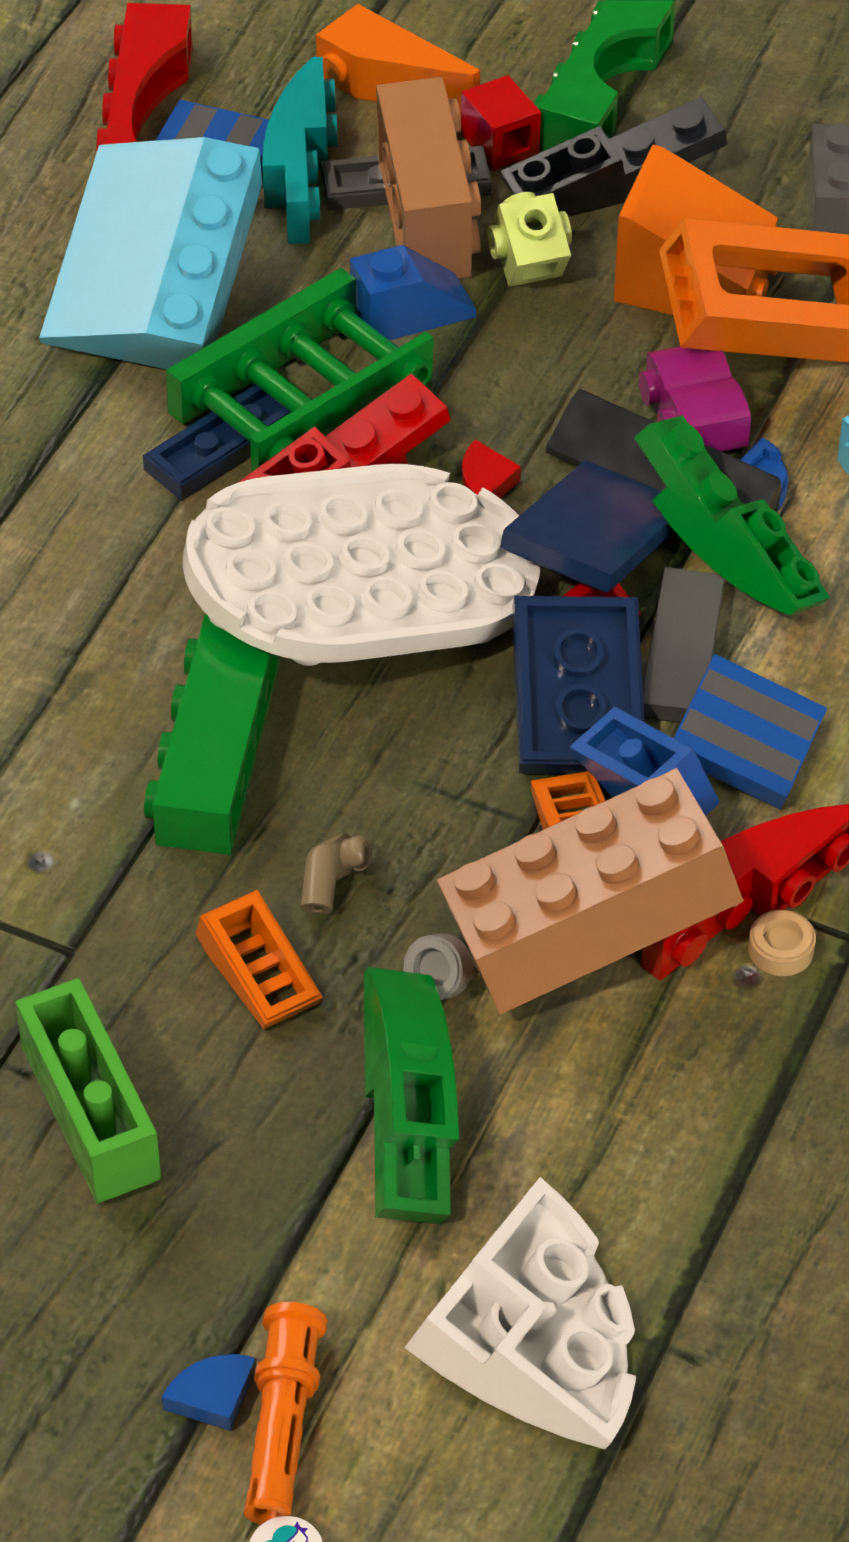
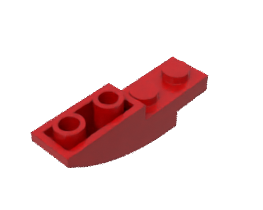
[238,373,451,483]
[641,804,849,981]

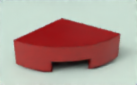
[462,439,521,498]

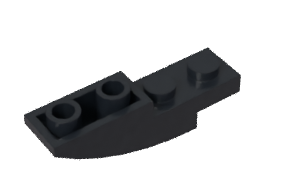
[501,96,728,213]

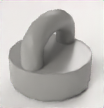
[403,933,478,1000]

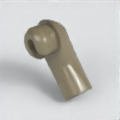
[300,833,373,915]

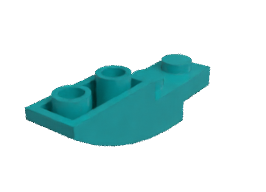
[262,57,338,244]

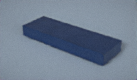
[143,384,291,501]

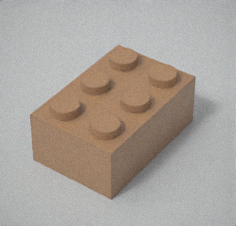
[376,77,481,278]

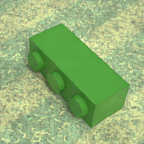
[15,978,161,1204]

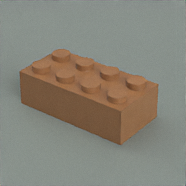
[436,768,744,1015]

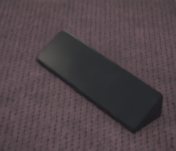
[546,389,781,512]

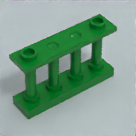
[166,268,434,472]

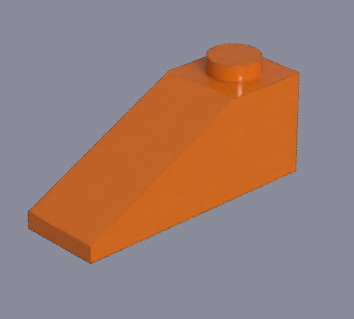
[316,4,480,115]

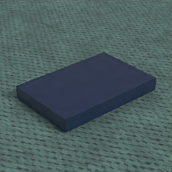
[500,460,674,593]
[512,596,644,774]

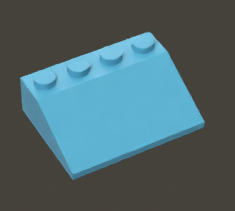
[39,137,262,369]

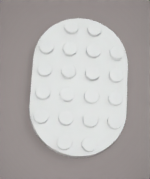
[183,464,541,666]

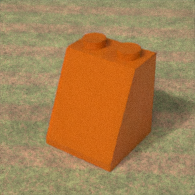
[614,145,779,315]

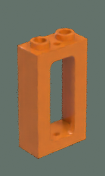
[659,217,849,363]

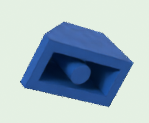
[350,245,476,340]
[570,706,720,816]

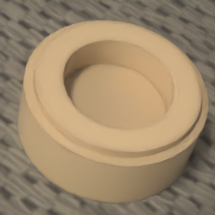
[748,910,816,976]

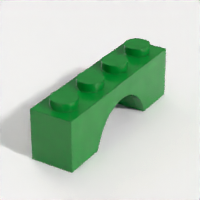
[534,0,676,151]

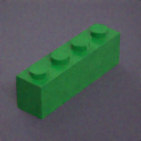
[144,614,280,855]

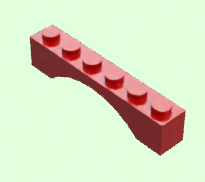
[91,3,193,169]

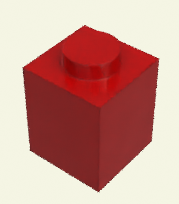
[461,75,541,171]

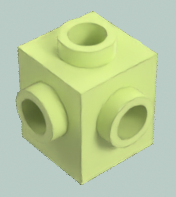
[487,192,572,287]

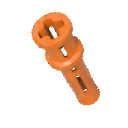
[243,1302,328,1525]

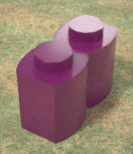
[639,346,751,451]

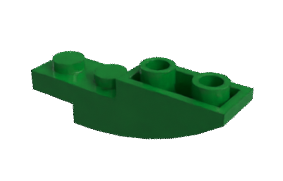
[634,415,831,615]
[364,967,459,1225]

